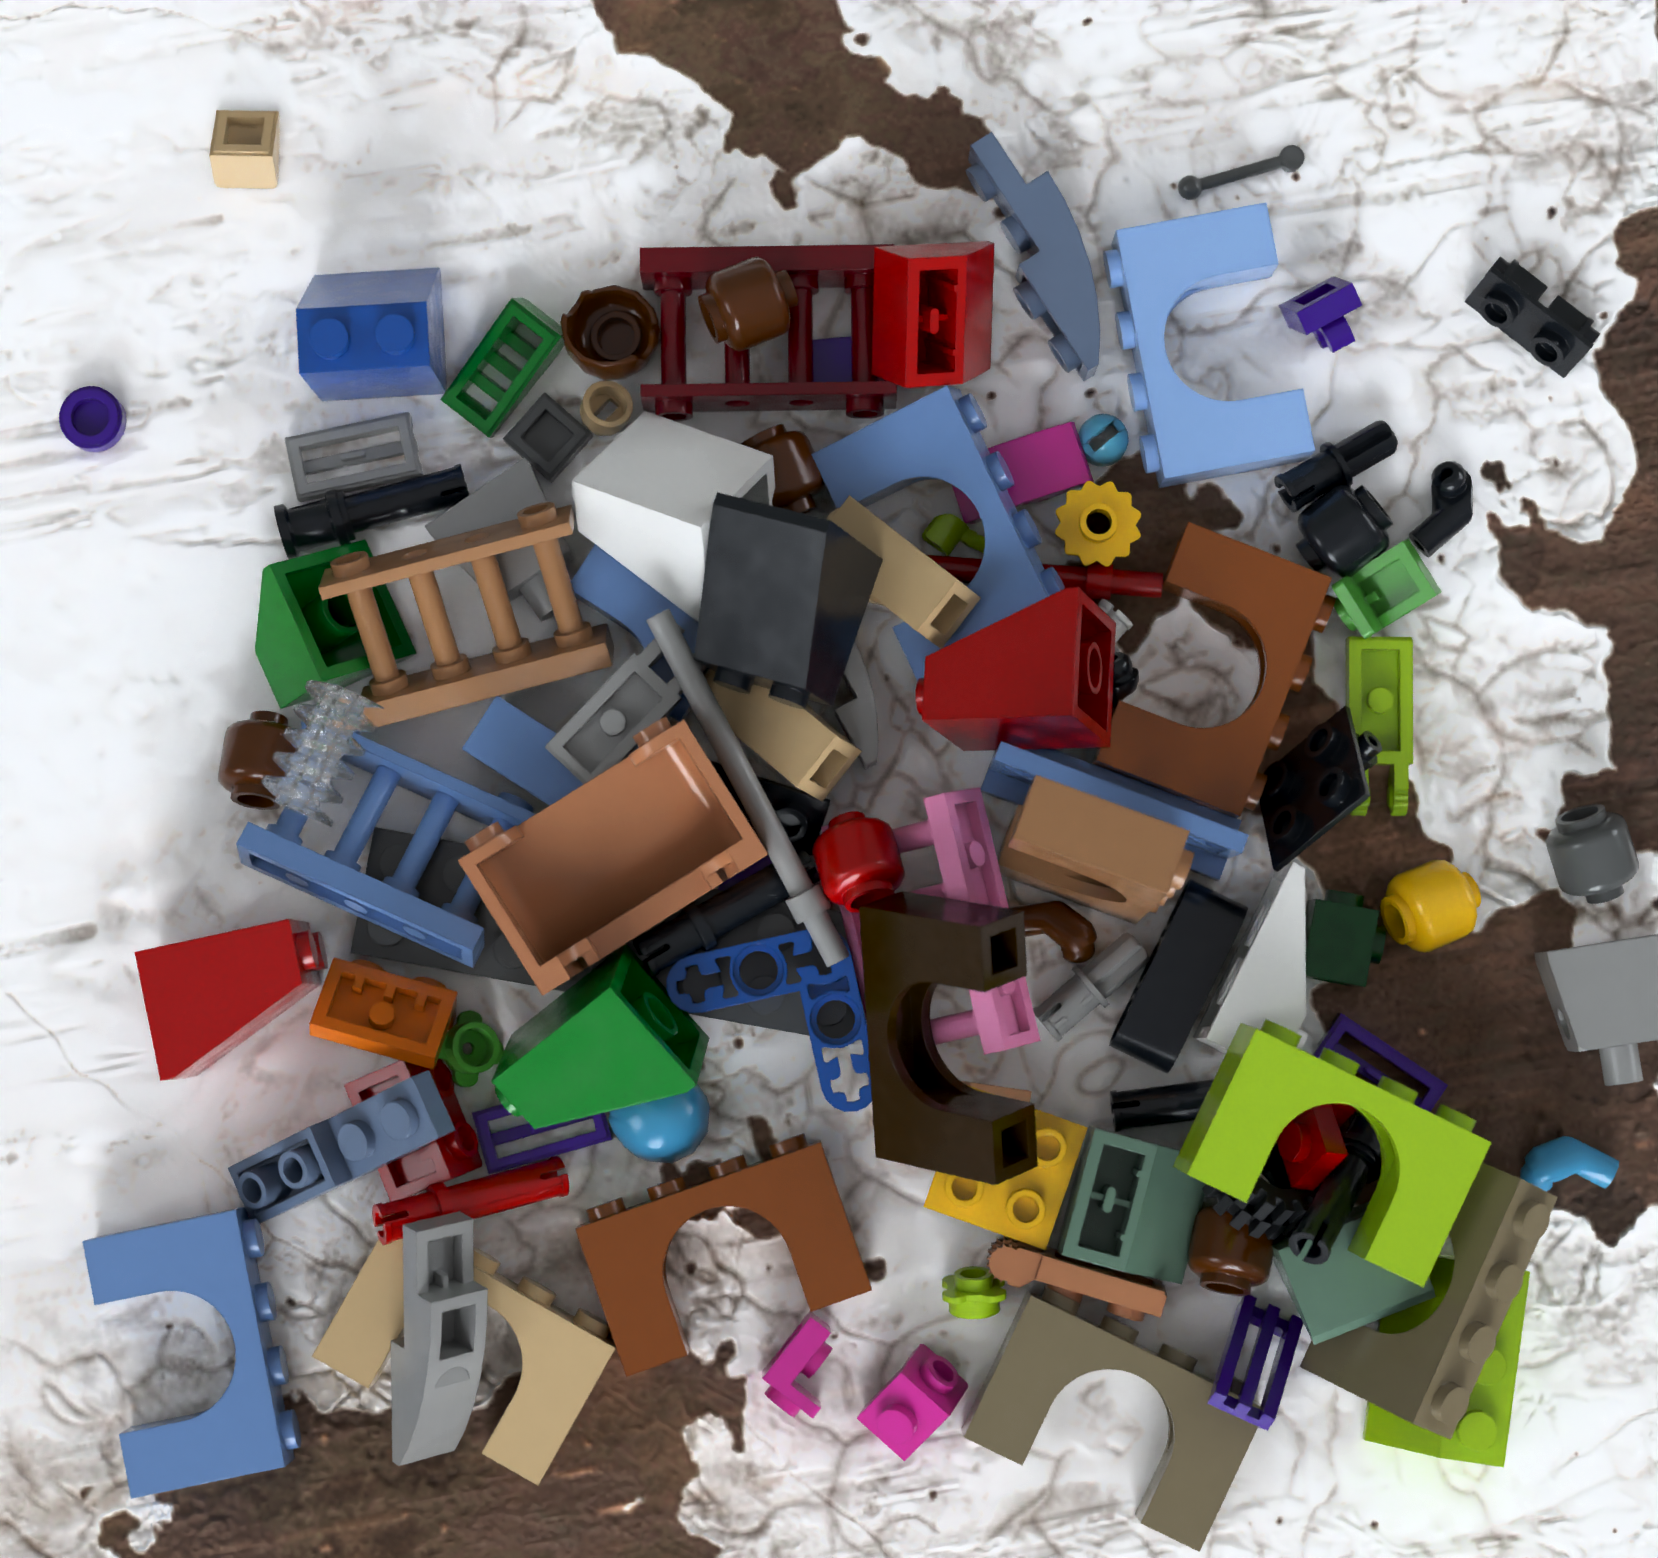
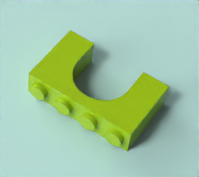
[1173,1019,1492,1288]

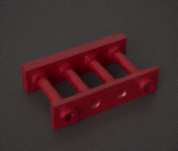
[640,244,897,421]

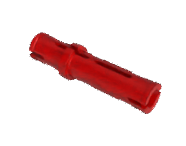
[372,1156,569,1245]

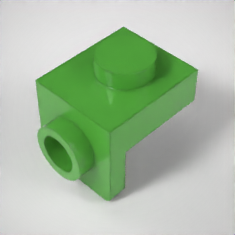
[1331,538,1442,639]

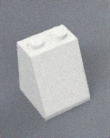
[572,411,775,622]

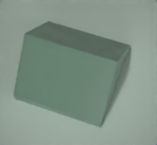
[1271,1201,1436,1345]

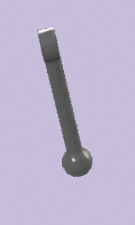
[1178,145,1305,200]

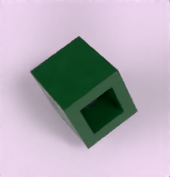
[1305,890,1386,988]

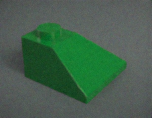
[255,539,417,709]

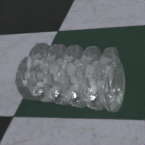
[261,680,385,828]

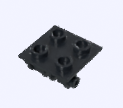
[1259,705,1382,872]

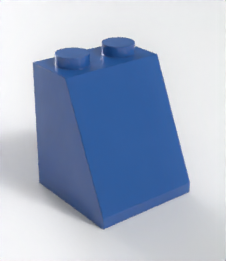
[296,267,447,401]

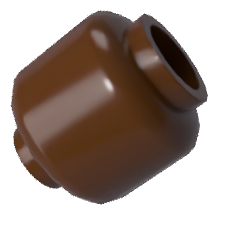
[698,257,798,352]
[741,424,825,514]
[218,711,307,810]
[1188,1206,1276,1296]

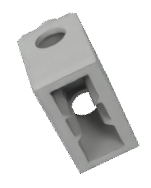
[424,457,574,622]
[1534,934,1658,1086]

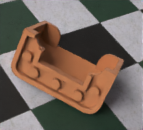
[458,716,768,996]

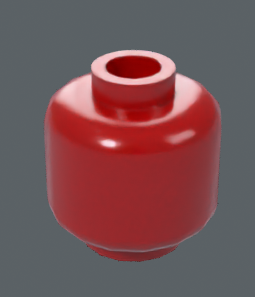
[812,811,905,913]

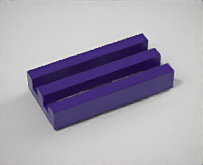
[1312,1013,1448,1112]
[472,1104,614,1174]
[1207,1295,1303,1430]

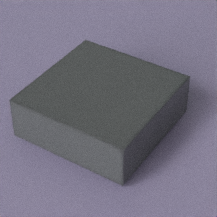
[503,392,593,483]

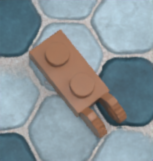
[987,1236,1167,1321]

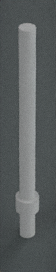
[646,609,850,967]

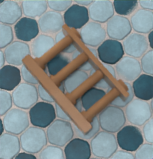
[318,502,614,731]

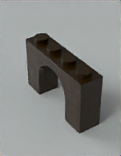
[859,891,1038,1185]

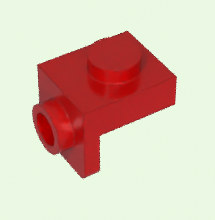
[1277,1103,1356,1191]

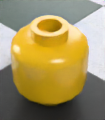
[1380,859,1481,952]

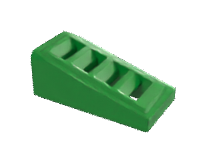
[440,297,565,438]

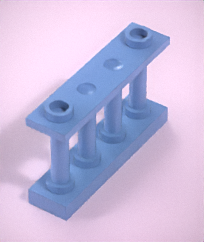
[236,711,535,968]

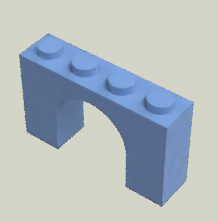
[811,385,1065,681]
[462,544,698,806]
[82,1207,301,1499]

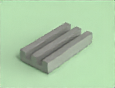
[285,412,423,502]

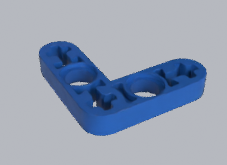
[666,929,872,1112]

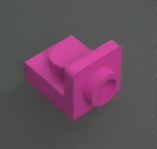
[762,1311,833,1418]

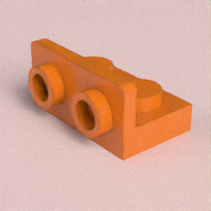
[309,957,458,1070]

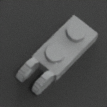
[545,624,707,784]

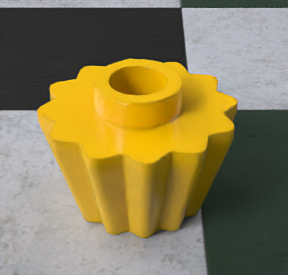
[1055,481,1141,567]

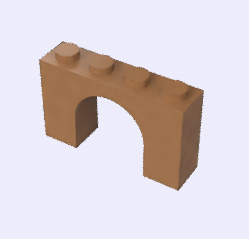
[997,775,1194,925]

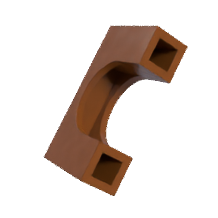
[1092,522,1336,818]
[575,1133,872,1377]

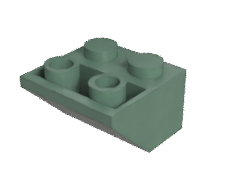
[1057,1126,1206,1284]

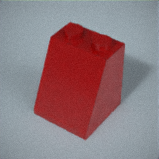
[915,587,1116,751]
[134,919,328,1081]

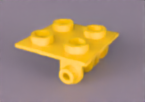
[923,1085,1088,1250]

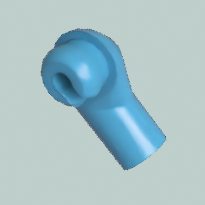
[1520,1136,1619,1191]

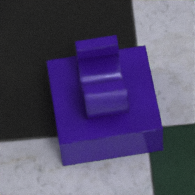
[1278,276,1362,353]

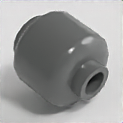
[1545,804,1639,904]

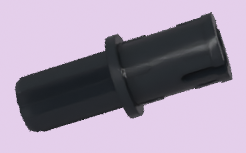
[1274,420,1398,512]

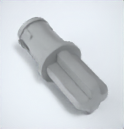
[1033,933,1150,1042]

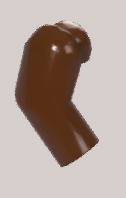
[1009,901,1097,964]

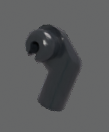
[1408,461,1473,558]

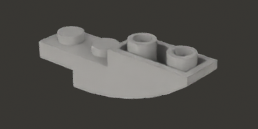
[391,1211,488,1466]

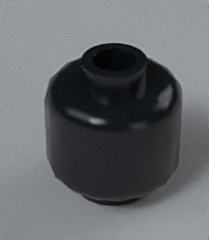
[1295,484,1393,578]

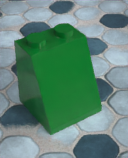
[491,944,709,1129]

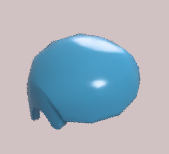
[608,1084,710,1163]

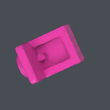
[857,1344,968,1461]

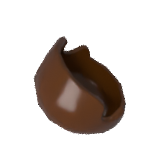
[560,285,661,381]

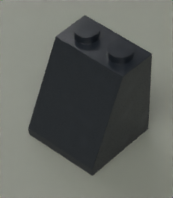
[694,492,883,709]

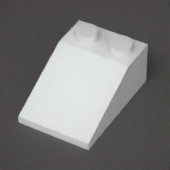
[1193,862,1308,1054]

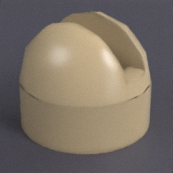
[580,380,633,436]

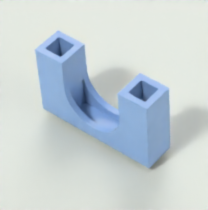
[1103,202,1315,488]

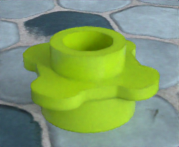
[942,1266,1006,1319]

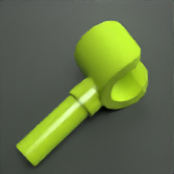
[922,513,985,556]

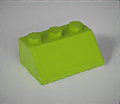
[1362,1255,1530,1468]

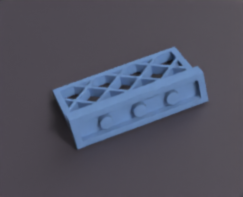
[981,741,1249,881]

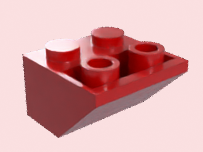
[872,241,995,388]

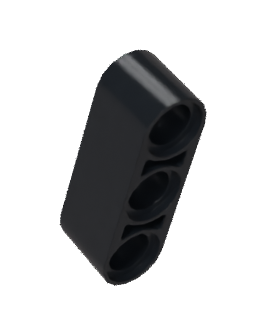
[1109,879,1248,1074]

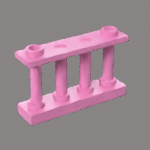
[821,787,1041,1055]

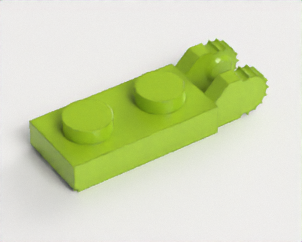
[1345,636,1413,816]

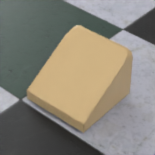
[209,110,280,189]

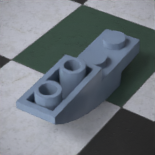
[966,132,1100,382]
[228,1070,455,1223]

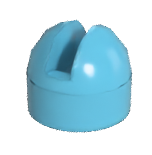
[1078,414,1129,467]

